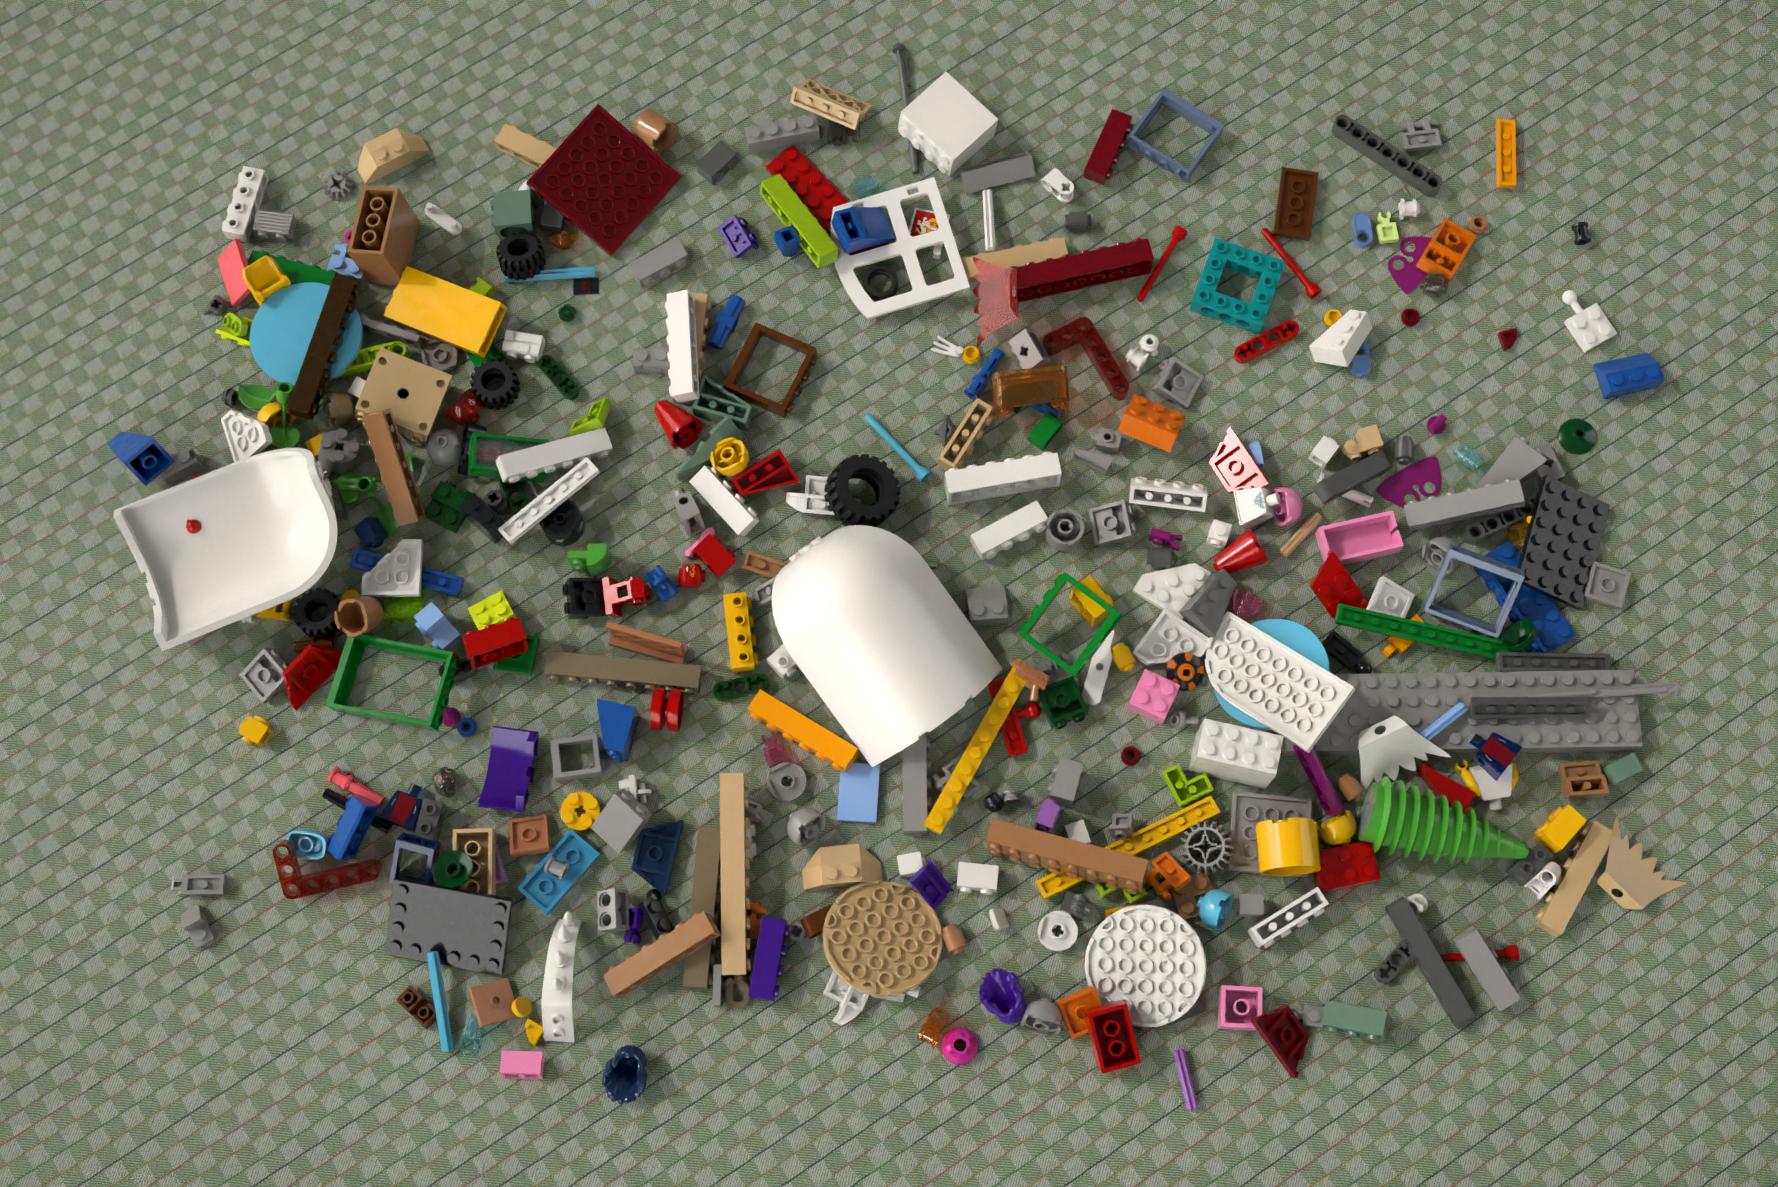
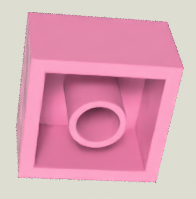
[1127,669,1180,725]
[1218,985,1263,1031]

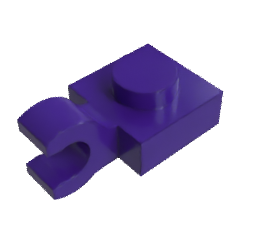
[624,908,643,944]

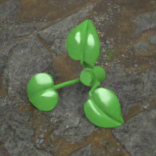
[238,382,327,449]
[330,452,413,537]

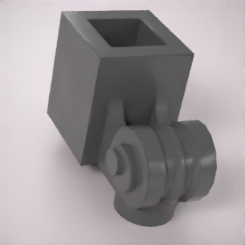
[1059,891,1093,921]

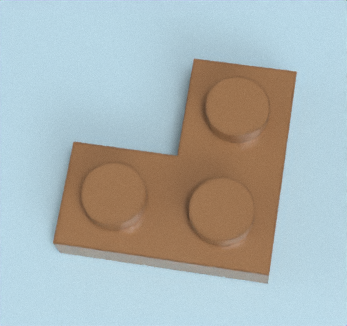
[1170,872,1213,920]

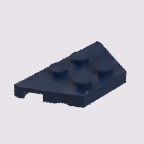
[631,820,684,896]

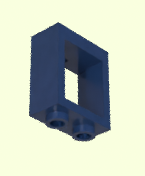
[389,832,441,884]

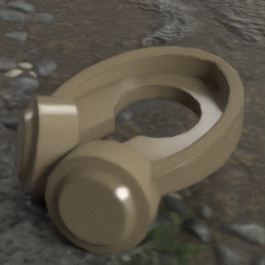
[722,975,750,1008]

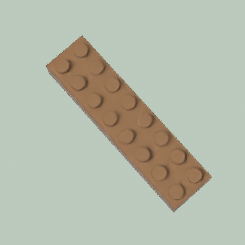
[986,819,1148,894]

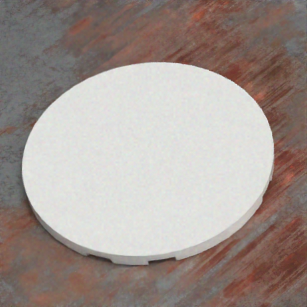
[1085,904,1207,1027]

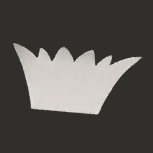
[1358,716,1451,799]

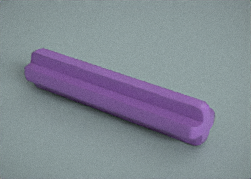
[1174,1049,1198,1110]

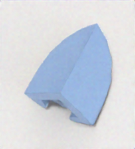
[1246,441,1264,470]

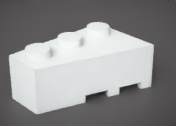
[1309,309,1372,367]

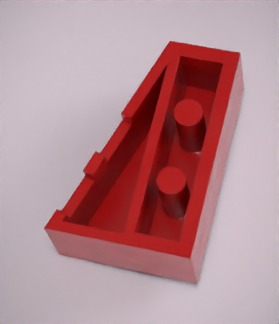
[731,448,800,496]

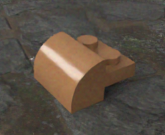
[1558,760,1609,799]

